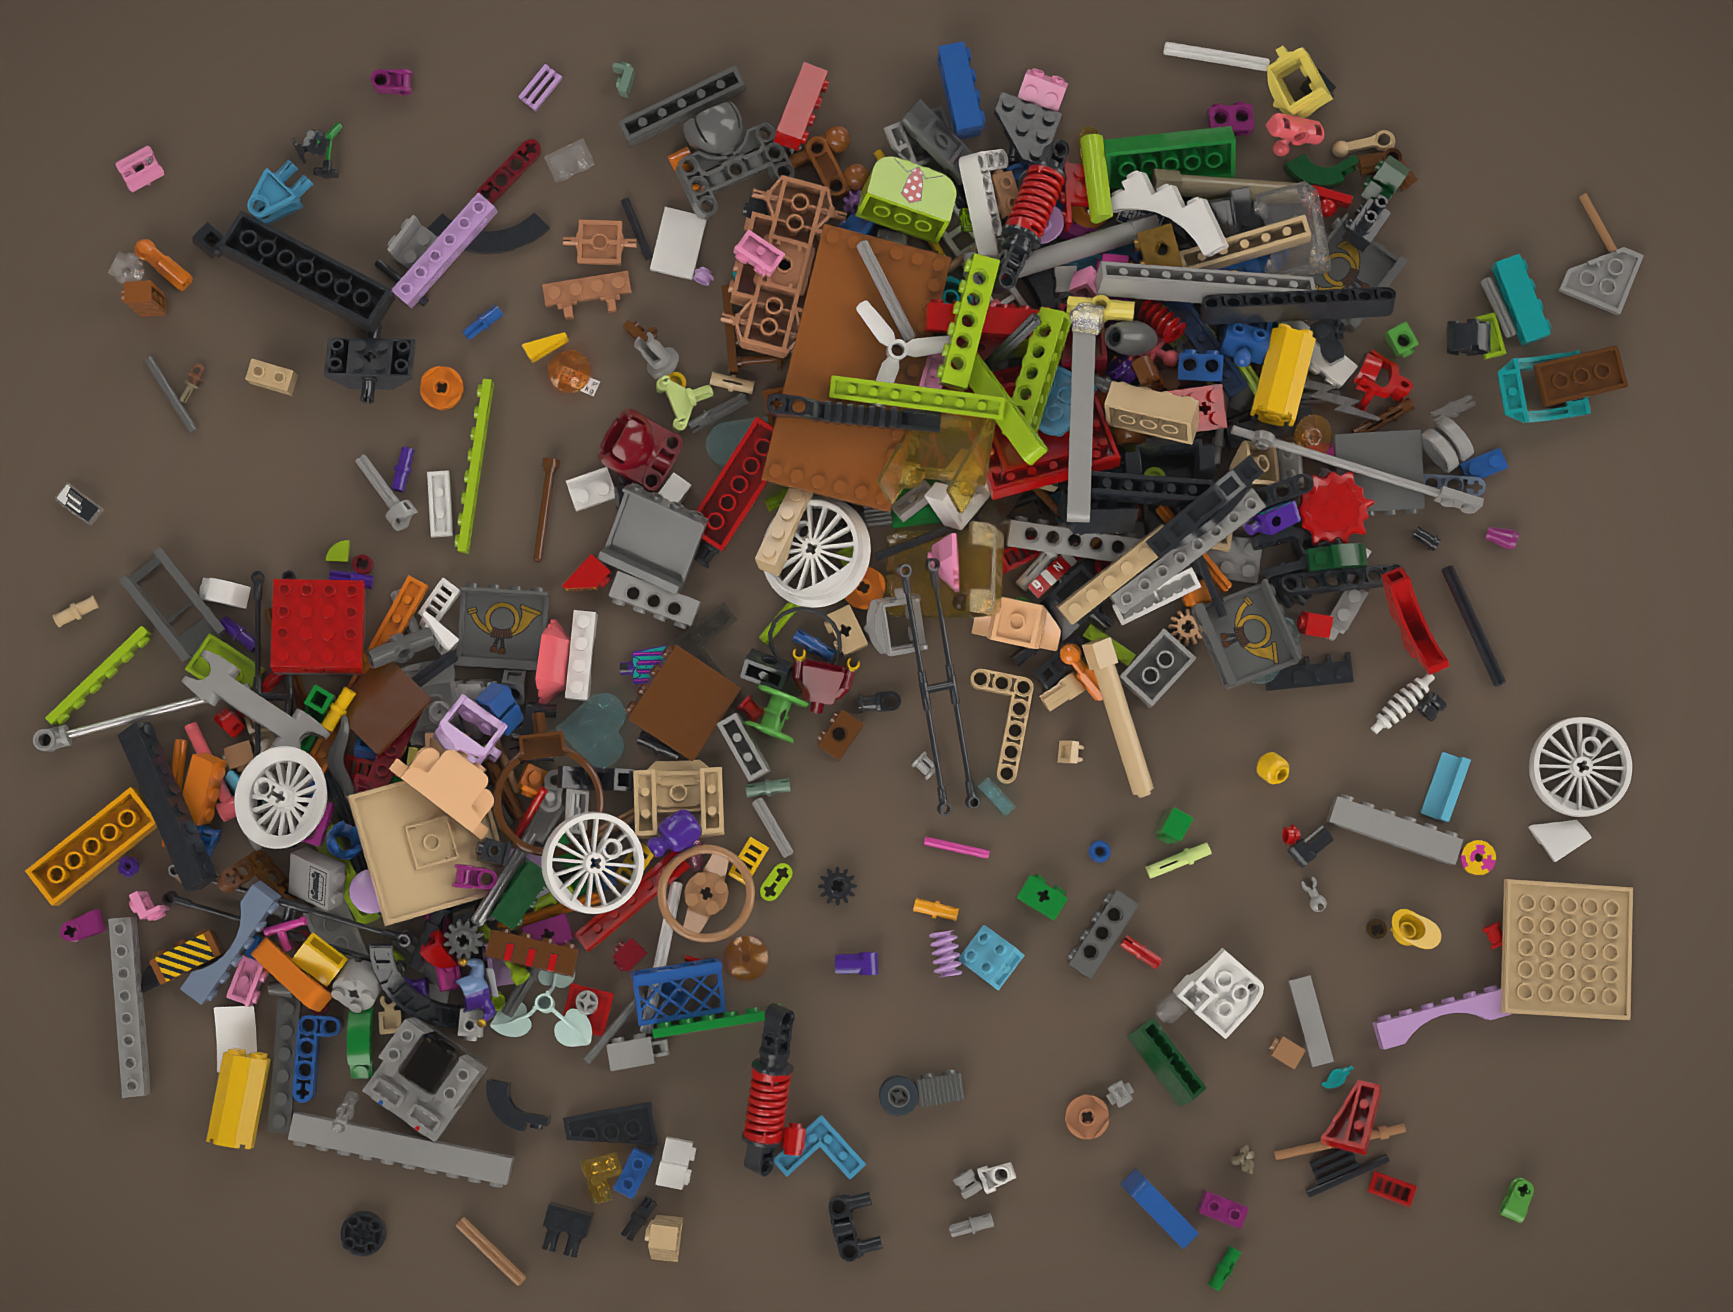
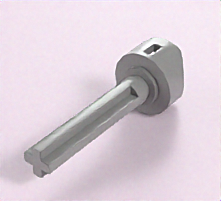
[355,454,418,531]

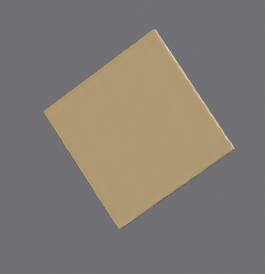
[347,781,503,926]

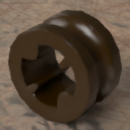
[1366,919,1387,939]

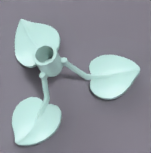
[490,970,592,1047]

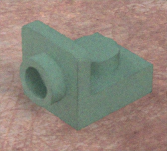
[612,61,636,98]

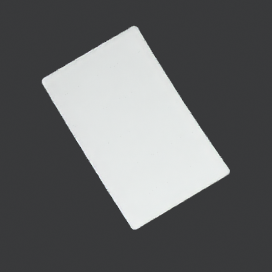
[214,1006,257,1072]

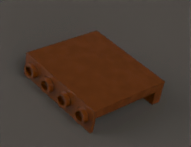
[624,643,741,762]

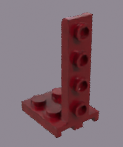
[354,711,423,793]

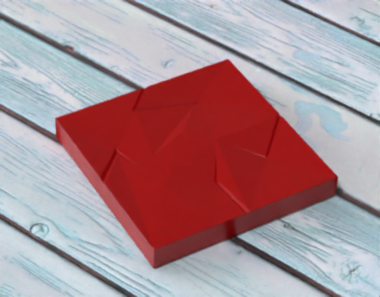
[955,358,1120,500]

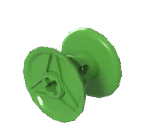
[743,684,809,743]

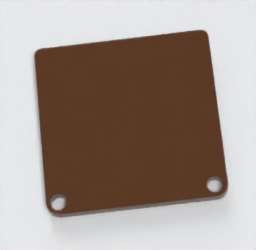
[340,662,432,755]

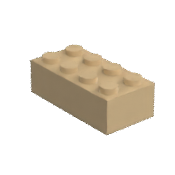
[1104,381,1199,445]

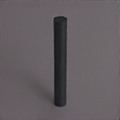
[621,198,653,260]
[374,258,429,307]

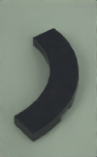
[427,212,550,254]
[369,943,460,1028]

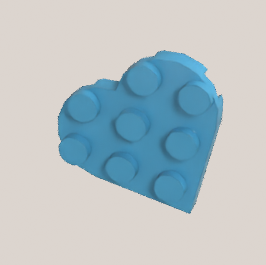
[1028,365,1097,437]

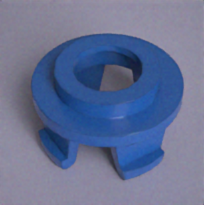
[326,821,362,860]

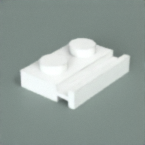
[566,467,615,511]

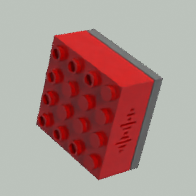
[270,579,367,676]

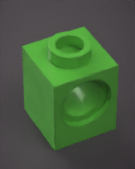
[1383,321,1419,358]

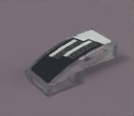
[54,482,104,526]

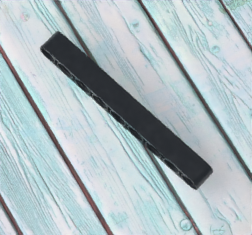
[1200,287,1396,325]

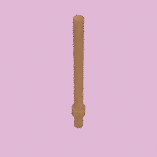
[1274,1124,1406,1160]

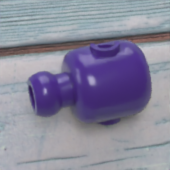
[647,809,702,857]

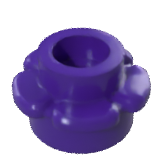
[117,856,140,877]

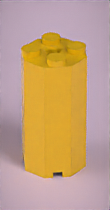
[1250,323,1316,426]
[206,1048,271,1149]

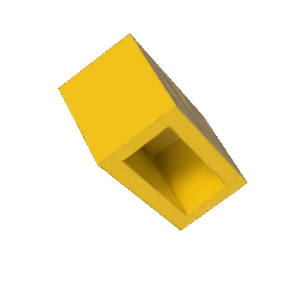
[291,932,348,987]

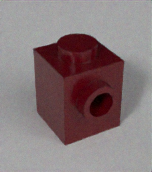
[612,938,648,972]

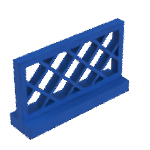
[630,957,726,1026]

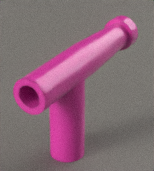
[263,916,307,952]

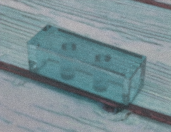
[978,777,1016,817]

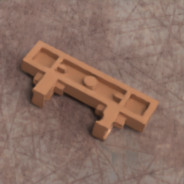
[542,271,632,320]

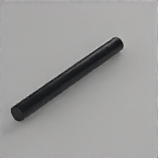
[1305,1154,1390,1198]

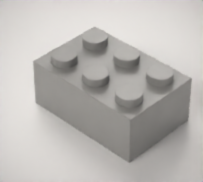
[1119,628,1196,708]

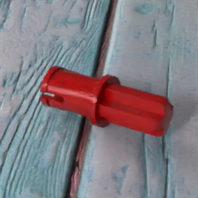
[1119,935,1162,969]

